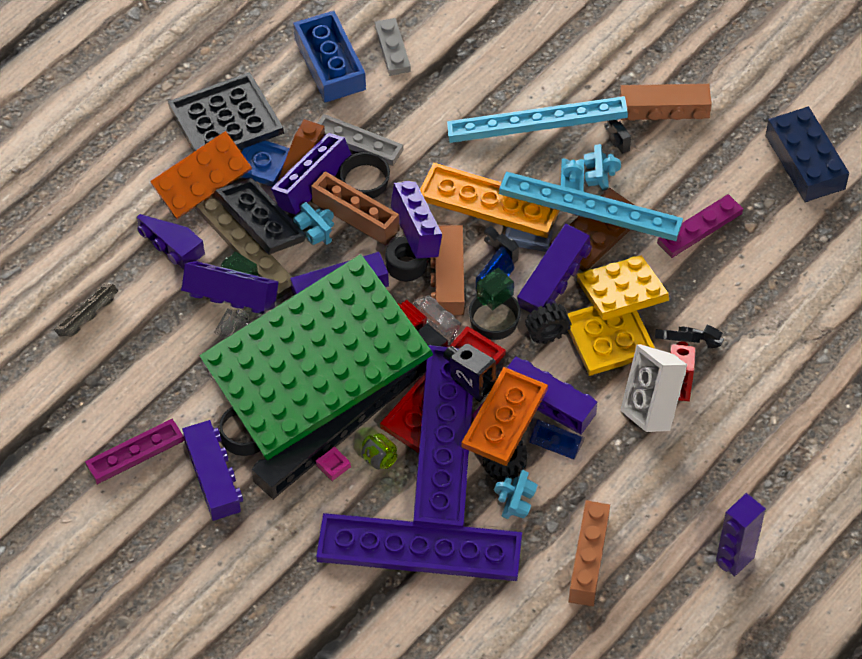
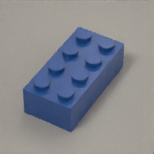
[293,10,366,103]

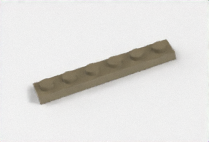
[196,194,292,299]

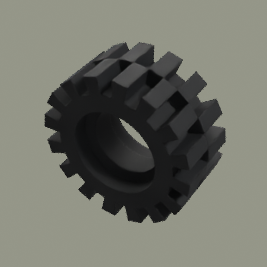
[525,303,572,344]
[483,440,527,481]

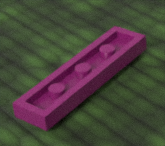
[657,194,743,258]
[85,418,185,485]

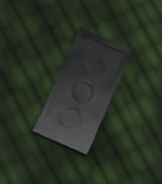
[214,178,306,255]

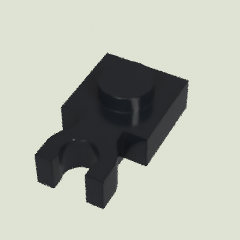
[604,120,631,154]
[484,226,519,265]
[655,327,701,343]

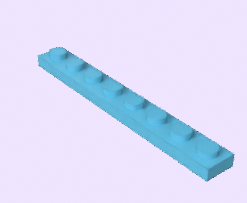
[447,96,628,143]
[499,171,683,241]

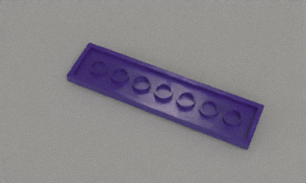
[413,345,473,527]
[316,513,522,581]

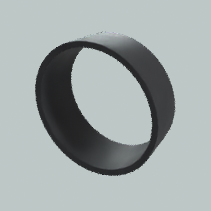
[340,152,390,199]
[469,290,521,340]
[219,407,260,456]

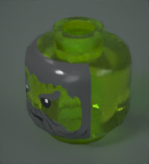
[361,433,398,470]

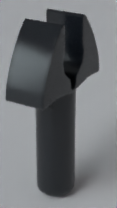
[682,325,724,348]

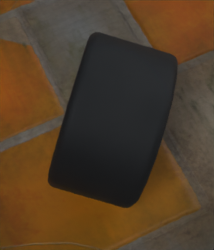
[385,236,427,282]

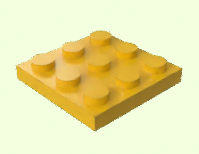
[577,255,669,320]
[567,306,655,376]

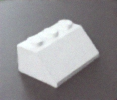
[620,345,687,432]

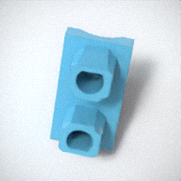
[584,144,621,191]
[561,158,584,192]
[293,202,334,245]
[494,470,538,519]

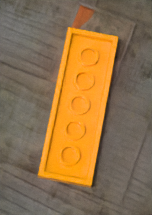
[420,163,560,238]

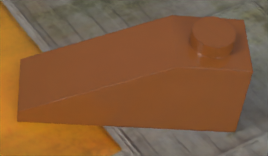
[277,119,325,182]

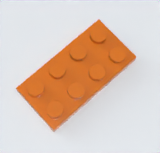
[150,131,252,220]
[462,367,548,466]

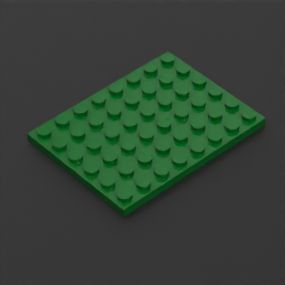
[199,254,433,460]

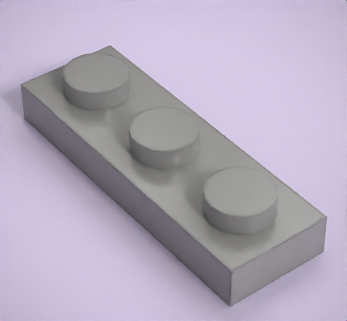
[375,18,411,76]

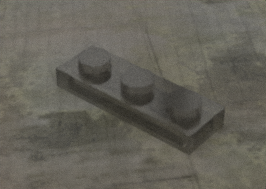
[54,284,118,337]

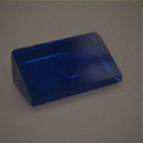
[476,247,515,294]
[529,420,585,460]

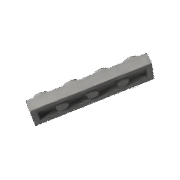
[318,114,404,166]

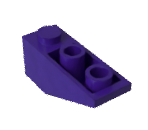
[137,214,205,270]

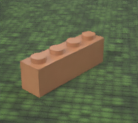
[619,84,712,121]
[311,171,400,246]
[431,225,464,316]
[569,500,610,607]

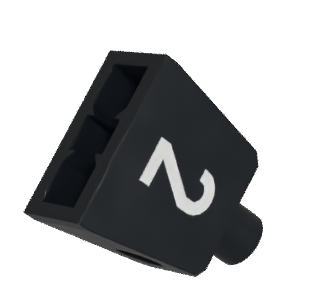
[443,344,496,402]

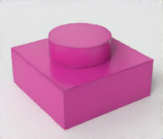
[316,447,351,481]

